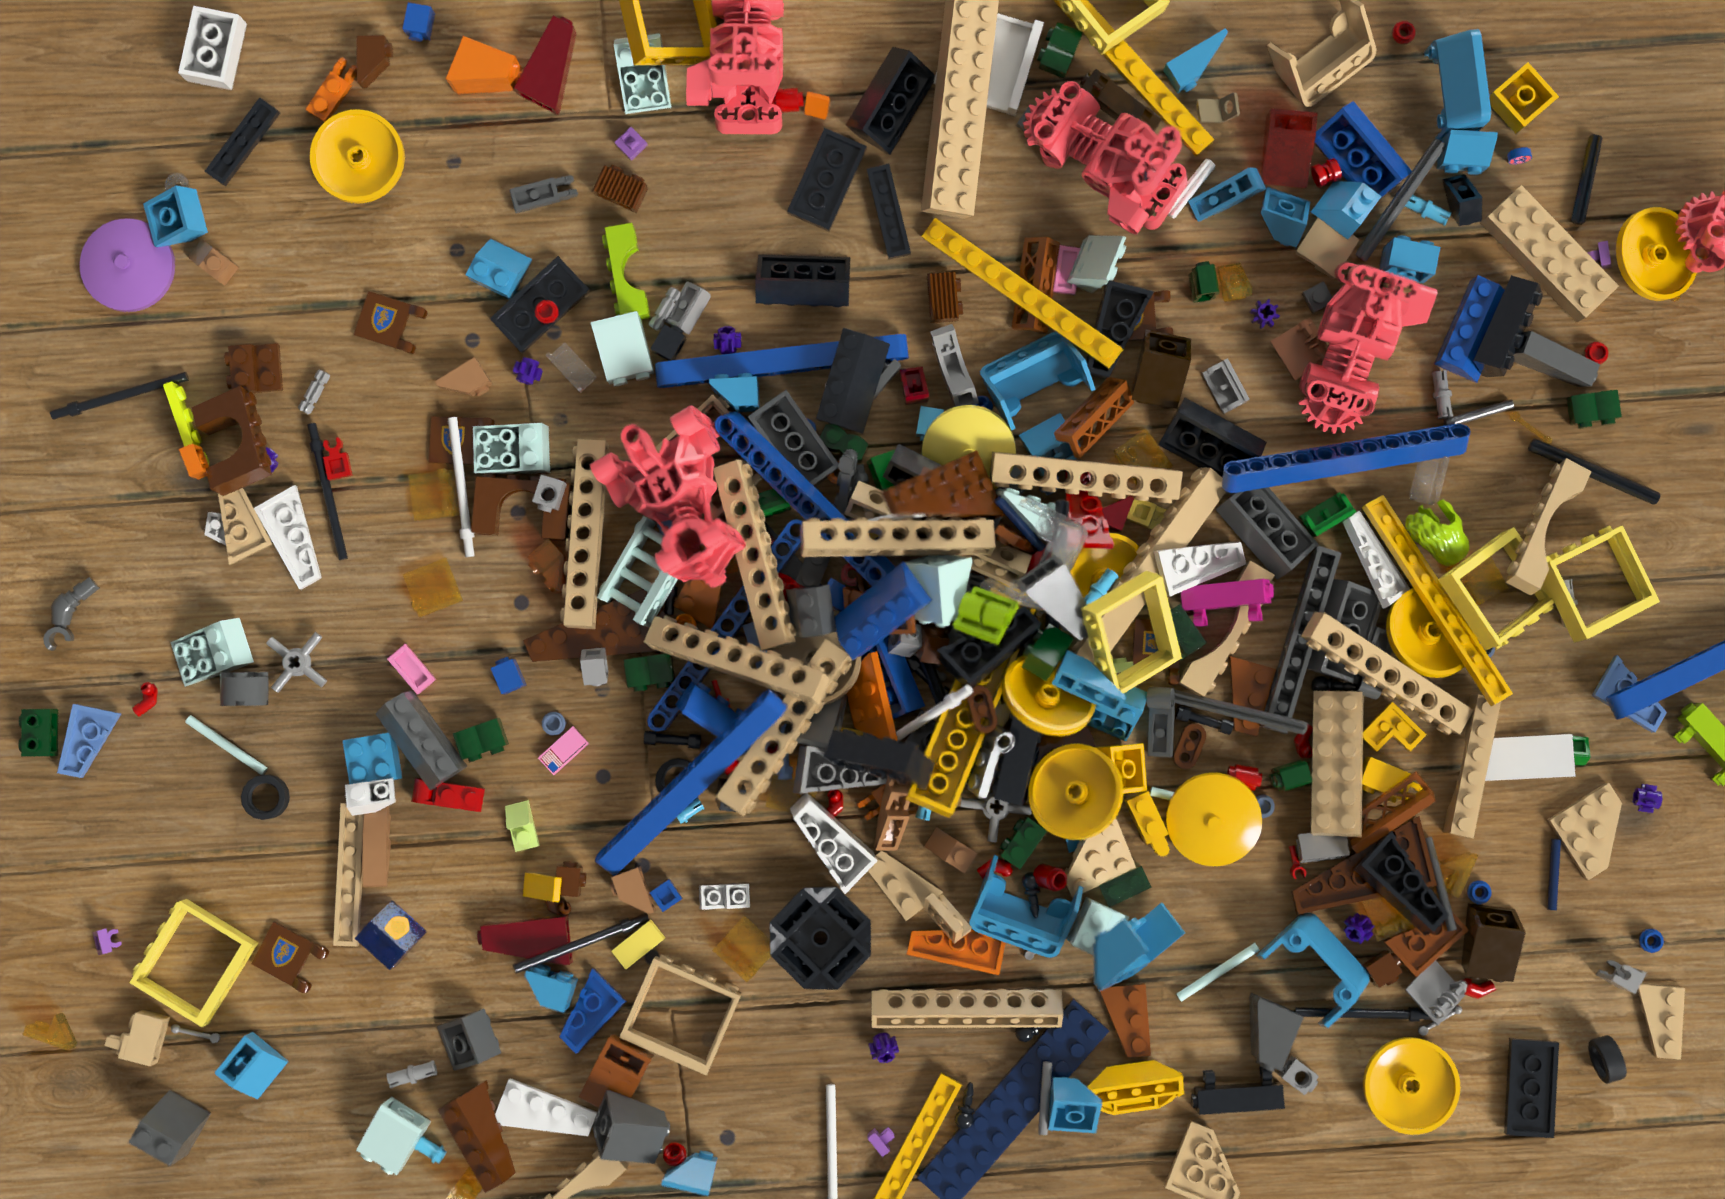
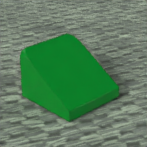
[1572,736,1591,766]

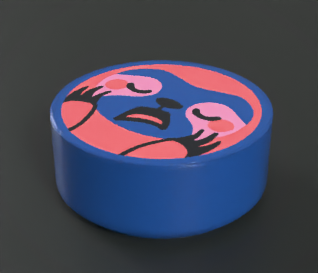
[1507,147,1532,165]

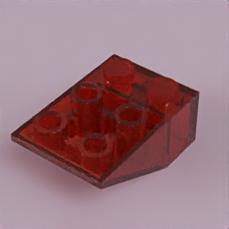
[1261,108,1318,188]

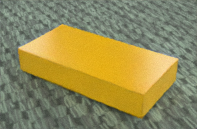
[523,873,562,902]

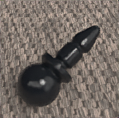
[1311,676,1358,692]
[1021,872,1041,918]
[1015,1027,1043,1042]
[955,1082,974,1129]

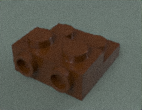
[224,343,283,393]

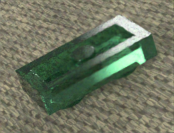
[1099,865,1152,907]

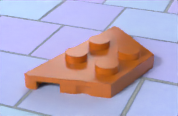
[846,652,898,741]

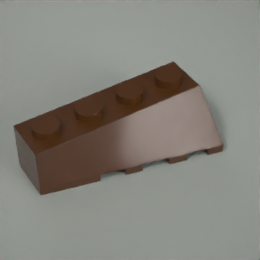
[438,1080,516,1193]

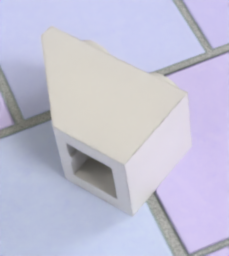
[345,778,396,816]

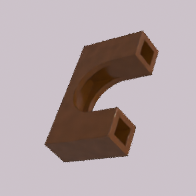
[191,386,272,496]
[471,473,572,541]

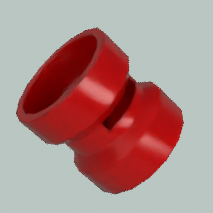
[1311,158,1342,188]

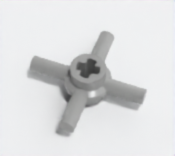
[266,632,327,693]
[960,771,1032,842]

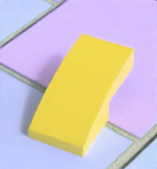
[1127,498,1166,530]
[611,920,665,969]

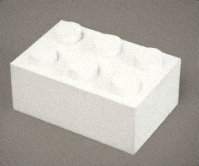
[178,6,247,90]

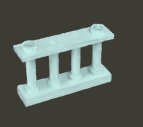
[597,516,678,628]

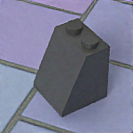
[784,695,847,749]
[1249,993,1304,1072]
[128,1090,211,1166]
[592,1090,670,1164]

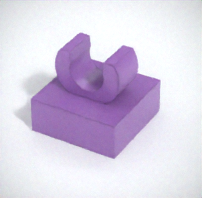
[614,127,648,161]
[1587,241,1612,269]
[92,929,122,955]
[867,1127,895,1157]

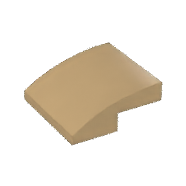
[1295,218,1359,280]

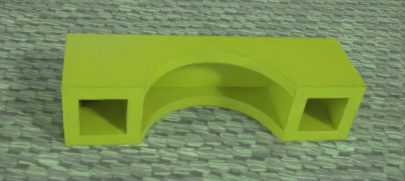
[602,223,650,319]

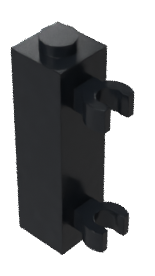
[1191,1066,1285,1115]

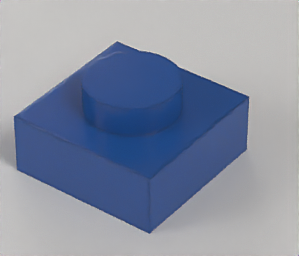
[650,879,683,912]

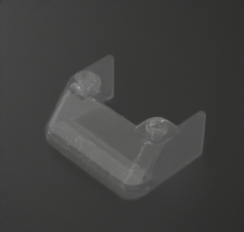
[980,497,1088,611]

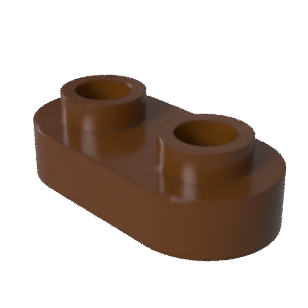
[966,686,998,734]
[1173,724,1206,769]

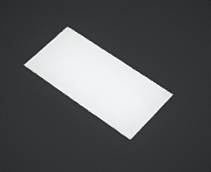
[1485,734,1575,781]

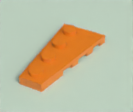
[906,930,1006,976]

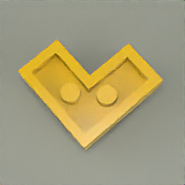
[1363,702,1426,752]

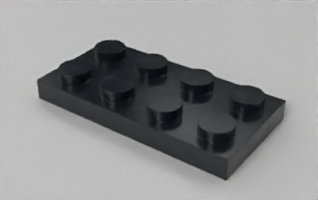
[787,128,867,232]
[490,256,590,354]
[1504,1038,1559,1138]

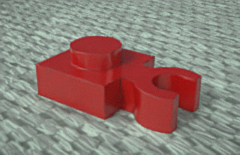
[323,437,353,481]

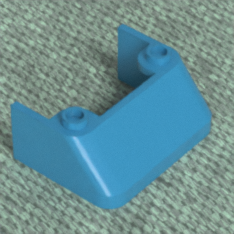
[1424,29,1491,140]
[980,332,1095,431]
[969,855,1083,958]
[1093,903,1185,991]
[1256,913,1370,1028]

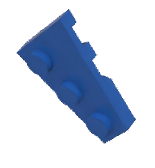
[560,968,627,1054]

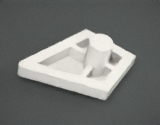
[204,512,226,545]

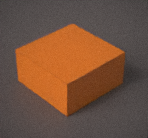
[179,443,209,480]

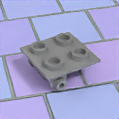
[1405,961,1467,1026]

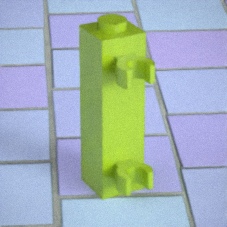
[1673,703,1725,786]

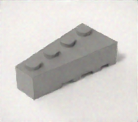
[793,746,888,794]

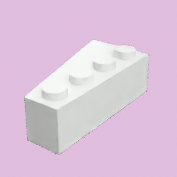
[790,793,878,894]

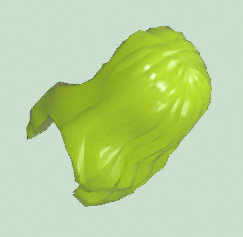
[1405,499,1469,566]

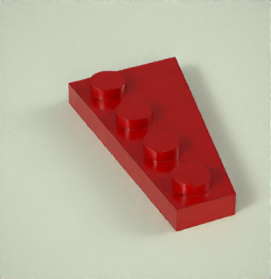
[1065,470,1114,549]

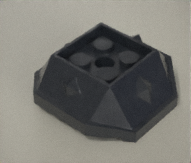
[770,886,871,990]

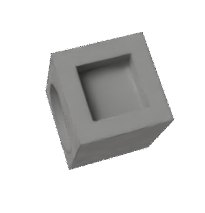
[532,475,567,513]
[888,624,922,657]
[580,648,609,686]
[1278,1055,1319,1095]

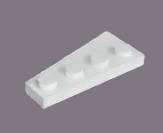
[254,485,322,590]
[1343,511,1410,609]
[1154,542,1246,596]
[495,1078,598,1136]

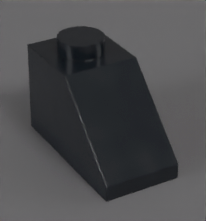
[1443,174,1483,226]

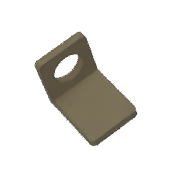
[1196,93,1240,123]

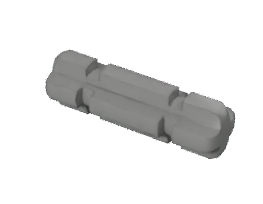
[649,287,681,331]
[298,370,330,414]

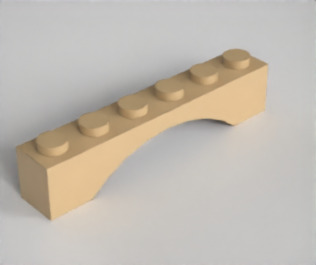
[1506,458,1591,595]
[1178,561,1275,697]
[1443,694,1501,838]
[543,1149,629,1199]

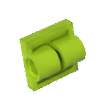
[954,586,1019,645]

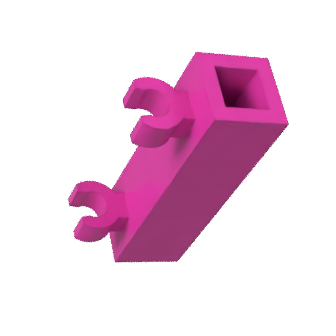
[1181,579,1274,627]

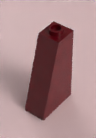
[514,15,577,116]
[477,915,573,965]

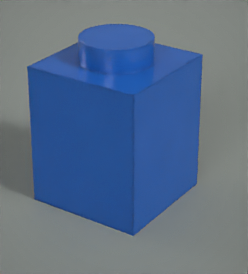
[403,2,435,42]
[491,657,527,694]

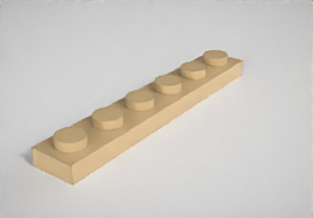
[333,803,364,946]

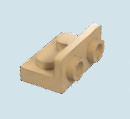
[924,893,972,944]

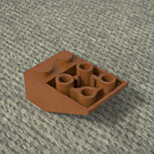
[579,1033,654,1108]

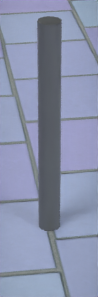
[1425,837,1457,932]

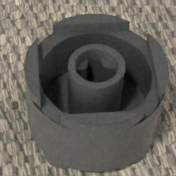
[220,672,269,706]

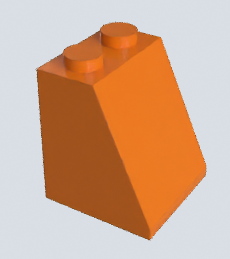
[446,36,523,94]

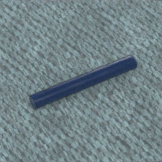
[994,496,1046,552]
[1547,839,1561,910]

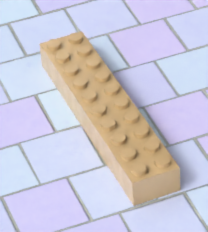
[921,0,999,219]

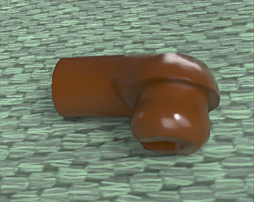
[544,900,571,916]

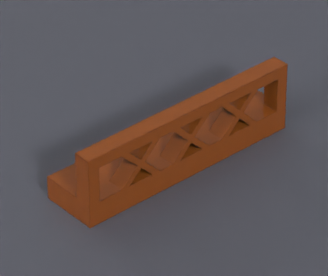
[1012,237,1061,334]
[1054,377,1134,459]
[1348,771,1436,854]

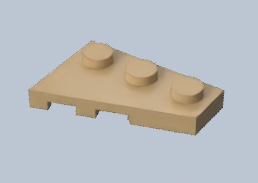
[218,488,273,566]
[868,851,943,921]
[1637,984,1685,1060]

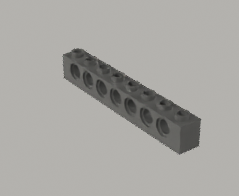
[1260,546,1341,733]

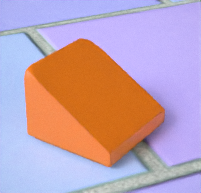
[804,91,830,119]

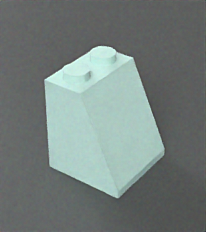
[591,311,654,386]
[905,555,972,626]
[1067,897,1129,955]
[356,1097,431,1175]

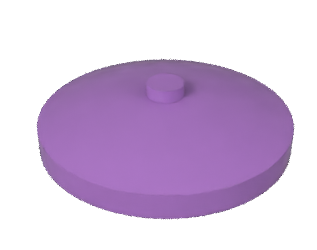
[80,219,175,312]

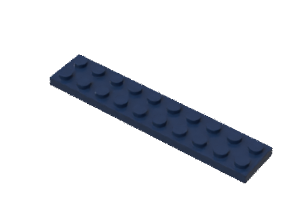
[917,999,1109,1199]

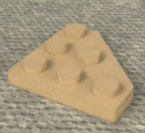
[1547,783,1622,880]
[1064,818,1136,898]
[1164,1120,1240,1199]

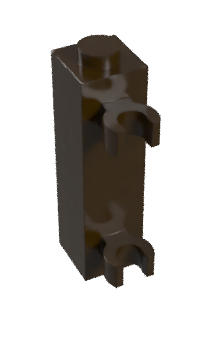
[1080,69,1162,131]

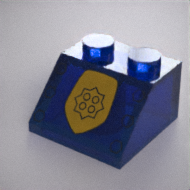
[354,900,427,970]

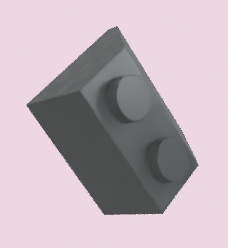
[786,584,836,638]
[437,1009,501,1071]

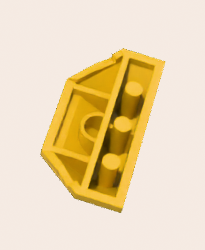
[1087,1060,1184,1115]

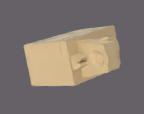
[105,1010,170,1066]

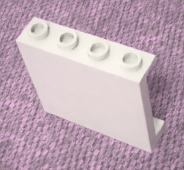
[934,13,1044,116]

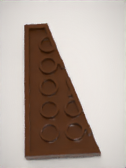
[881,450,1005,518]
[523,589,676,662]
[1291,816,1437,915]

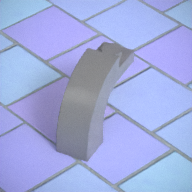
[930,324,979,407]

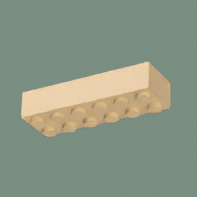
[1480,185,1619,323]
[1311,691,1364,837]

